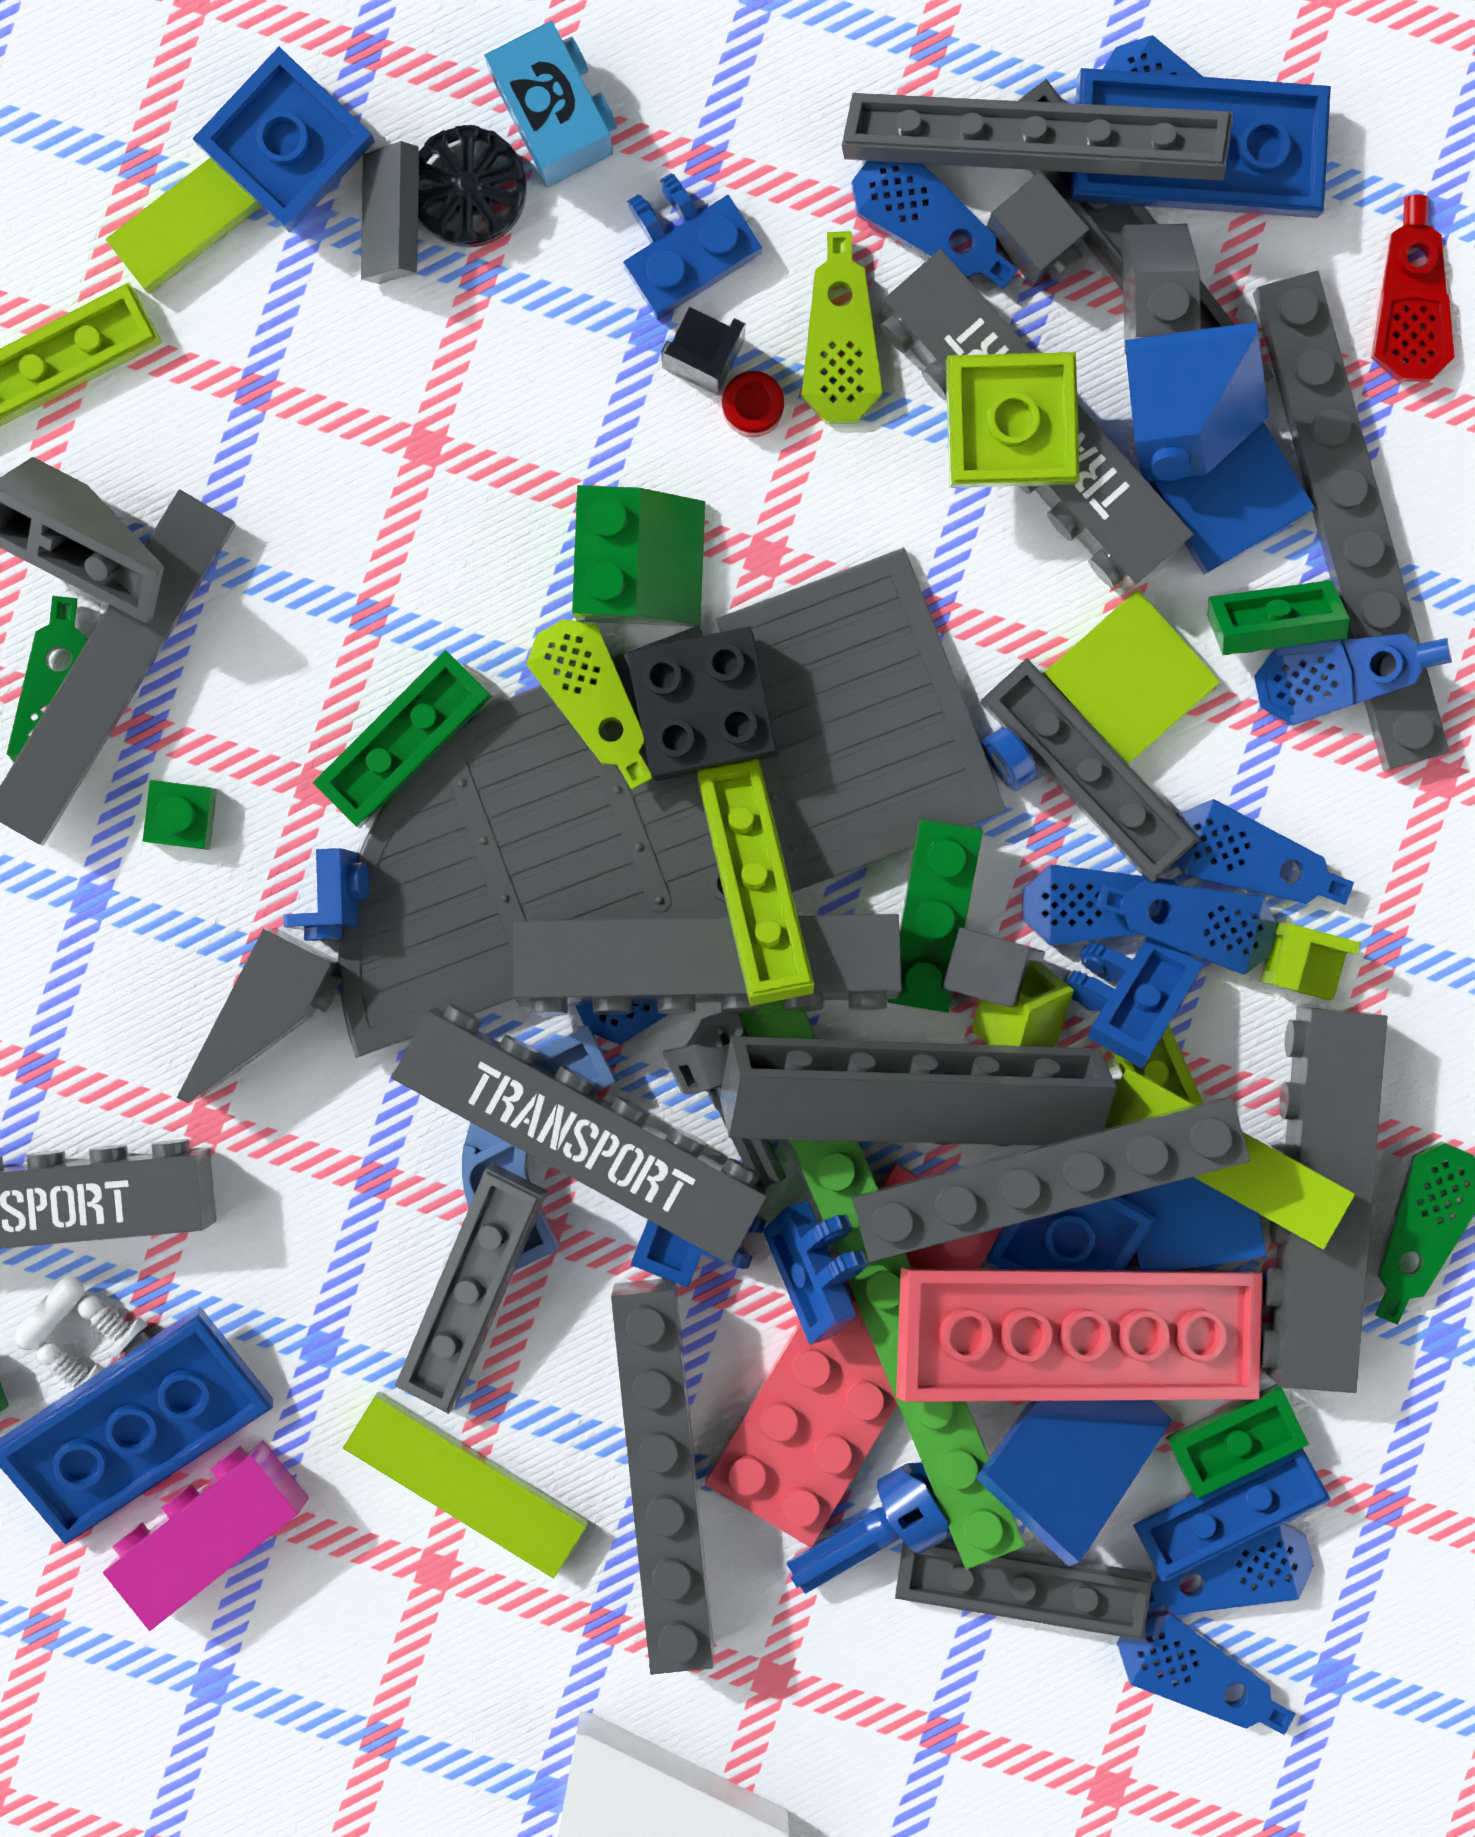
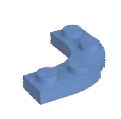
[462,1025,616,1271]

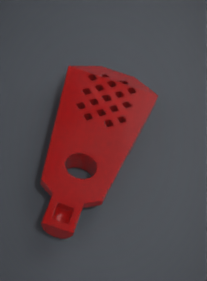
[1371,194,1455,382]

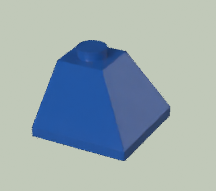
[1125,322,1269,482]

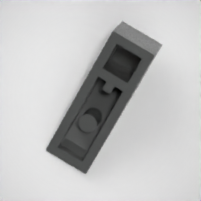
[0,457,164,624]
[176,927,342,1103]

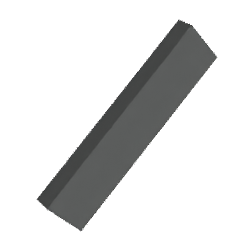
[980,658,1199,882]
[395,1163,548,1414]
[895,1539,1152,1640]

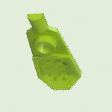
[801,231,883,424]
[526,619,652,790]

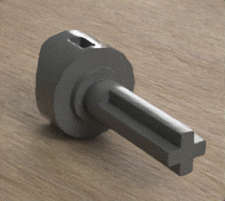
[663,1012,787,1189]

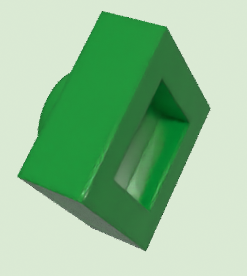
[142,780,217,850]

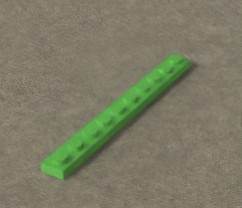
[738,1001,1025,1570]

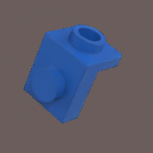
[283,848,370,941]

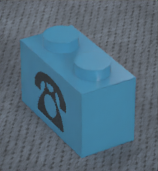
[484,20,617,188]

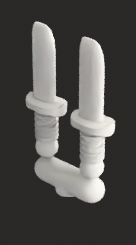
[14,1277,151,1390]

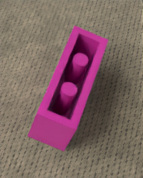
[102,1440,309,1632]

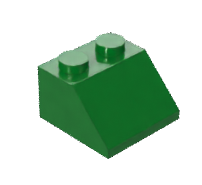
[572,485,705,627]

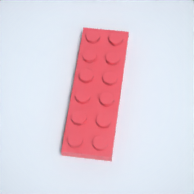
[705,1162,1002,1548]
[896,1268,1262,1402]

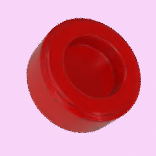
[722,371,784,437]

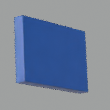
[976,1400,1173,1566]

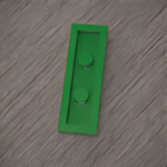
[312,650,493,828]
[887,817,983,1013]

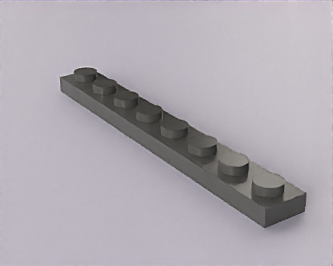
[1253,270,1450,771]

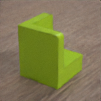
[1259,922,1362,1000]
[972,960,1074,1047]

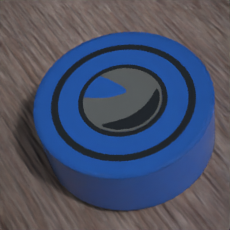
[982,727,1037,792]

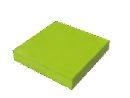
[946,352,1080,488]
[1042,589,1220,764]

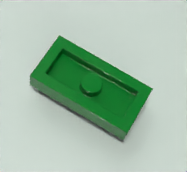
[1207,580,1349,656]
[1165,1384,1309,1499]

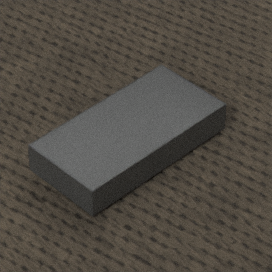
[361,141,419,284]

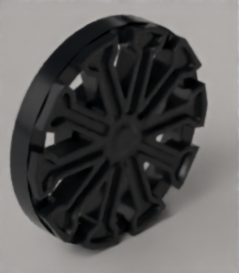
[418,125,527,247]

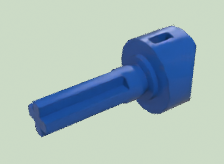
[787,1462,950,1594]

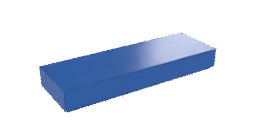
[1133,1448,1331,1584]

